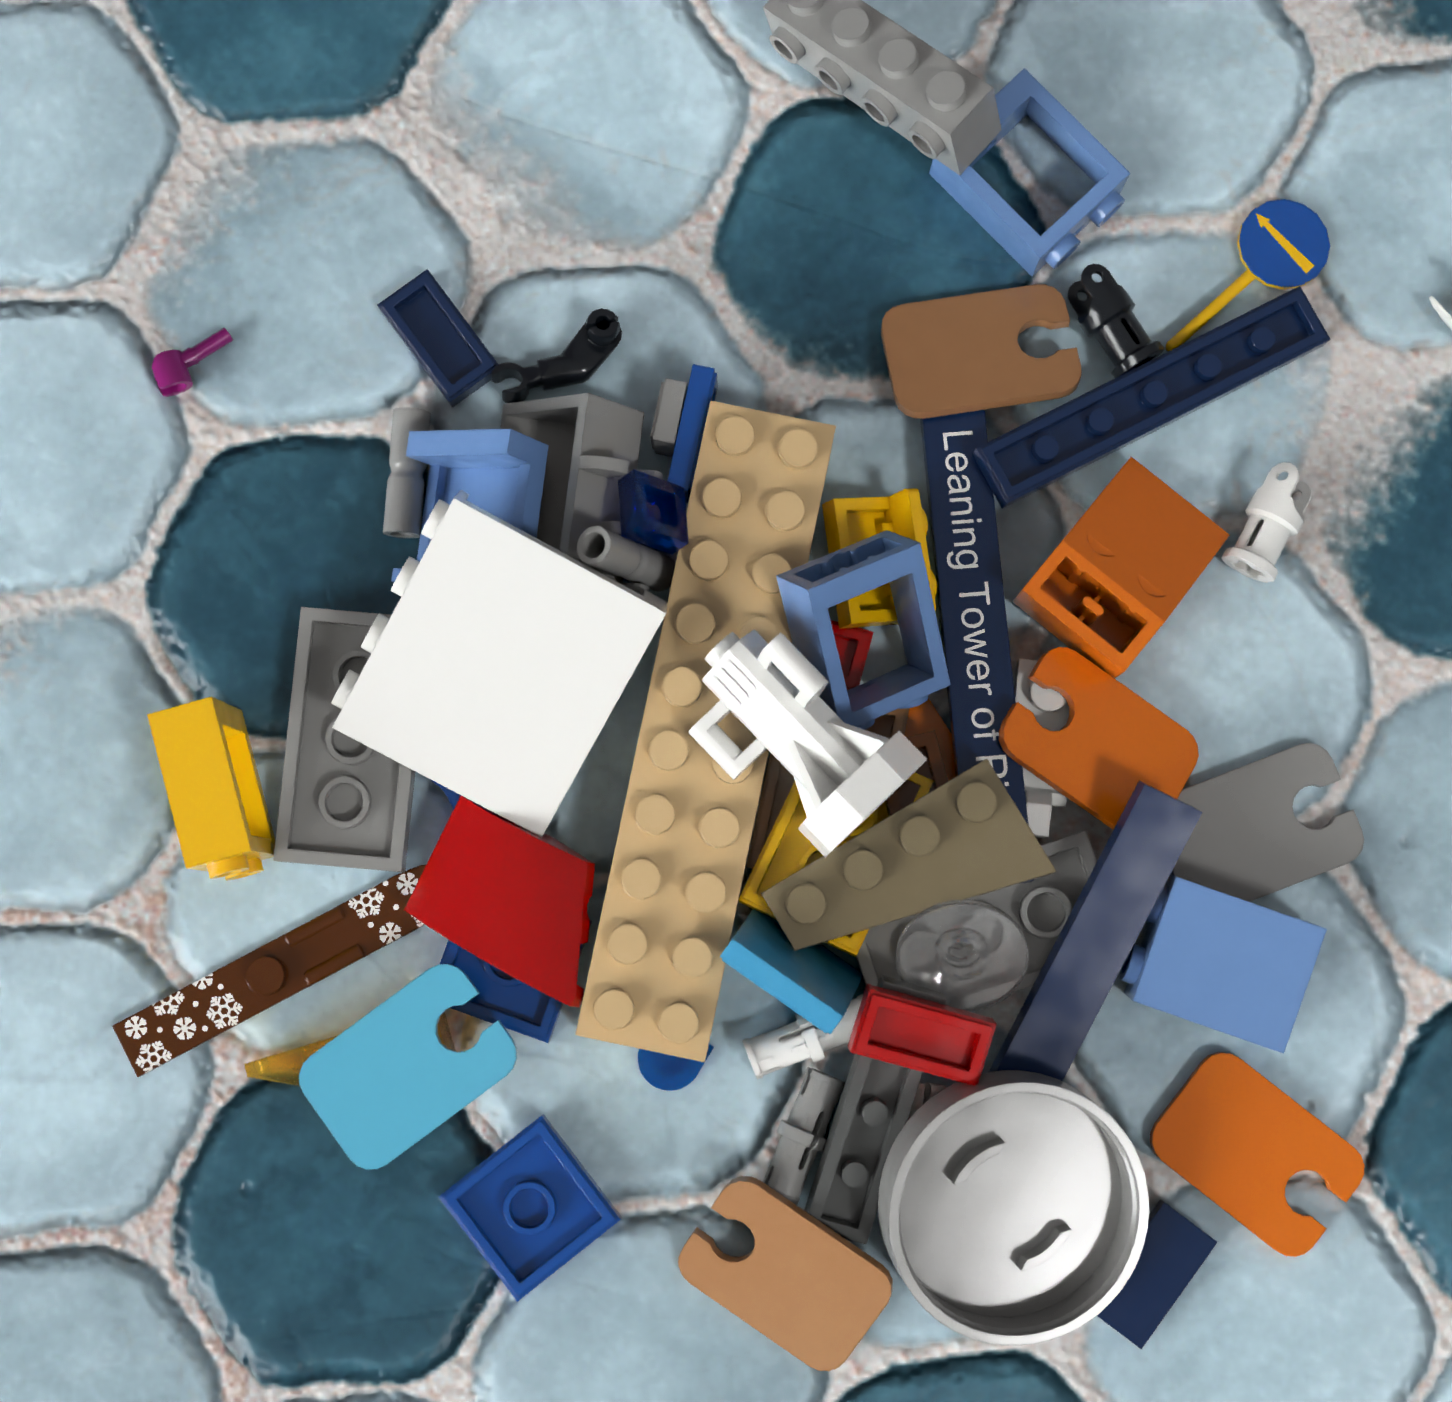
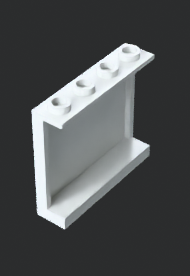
[331,490,667,837]

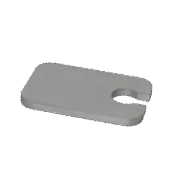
[1171,743,1364,902]

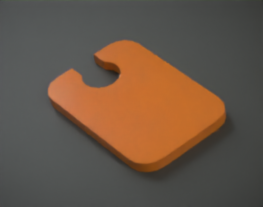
[999,647,1199,830]
[1150,1052,1364,1257]

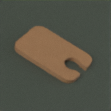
[881,284,1081,419]
[678,1176,893,1371]

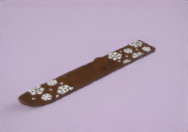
[112,865,426,1077]

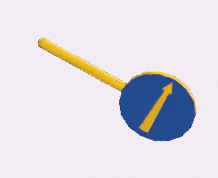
[1165,199,1330,352]

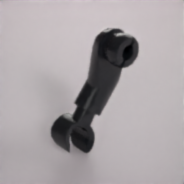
[492,308,622,404]

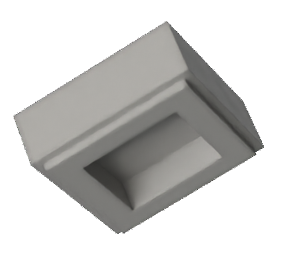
[650,378,688,457]

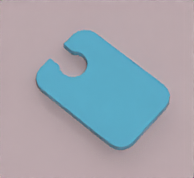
[299,964,517,1170]

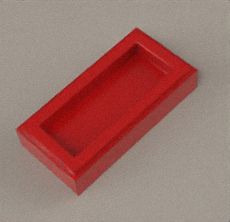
[848,984,997,1086]

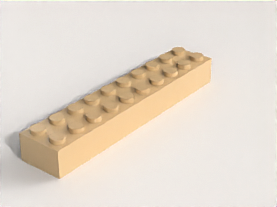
[575,400,836,1062]

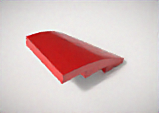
[404,796,595,1008]

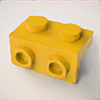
[822,488,937,629]

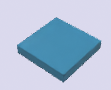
[720,909,863,1035]

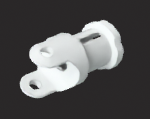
[1221,462,1312,583]

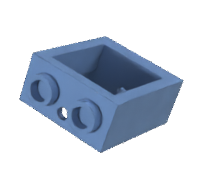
[929,68,1130,277]
[776,530,951,730]

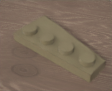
[761,759,1056,951]

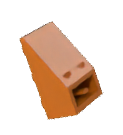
[1012,457,1230,678]

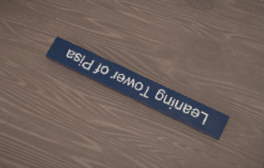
[920,410,1034,884]

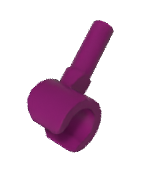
[152,327,233,397]

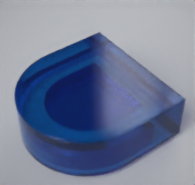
[638,1044,714,1091]

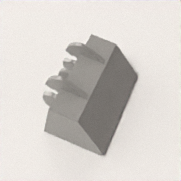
[500,393,663,595]

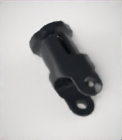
[1068,264,1164,378]

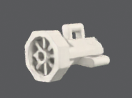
[688,629,927,858]

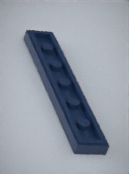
[972,286,1331,509]
[988,780,1203,1081]

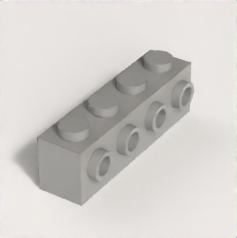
[763,0,1002,175]

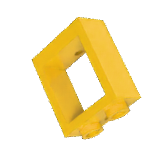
[147,696,275,881]

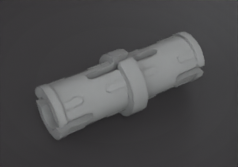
[763,1067,845,1205]

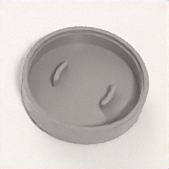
[878,1070,1149,1346]

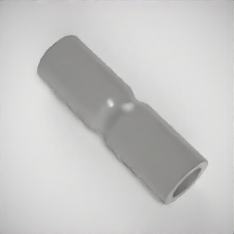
[383,407,431,538]
[577,526,675,592]

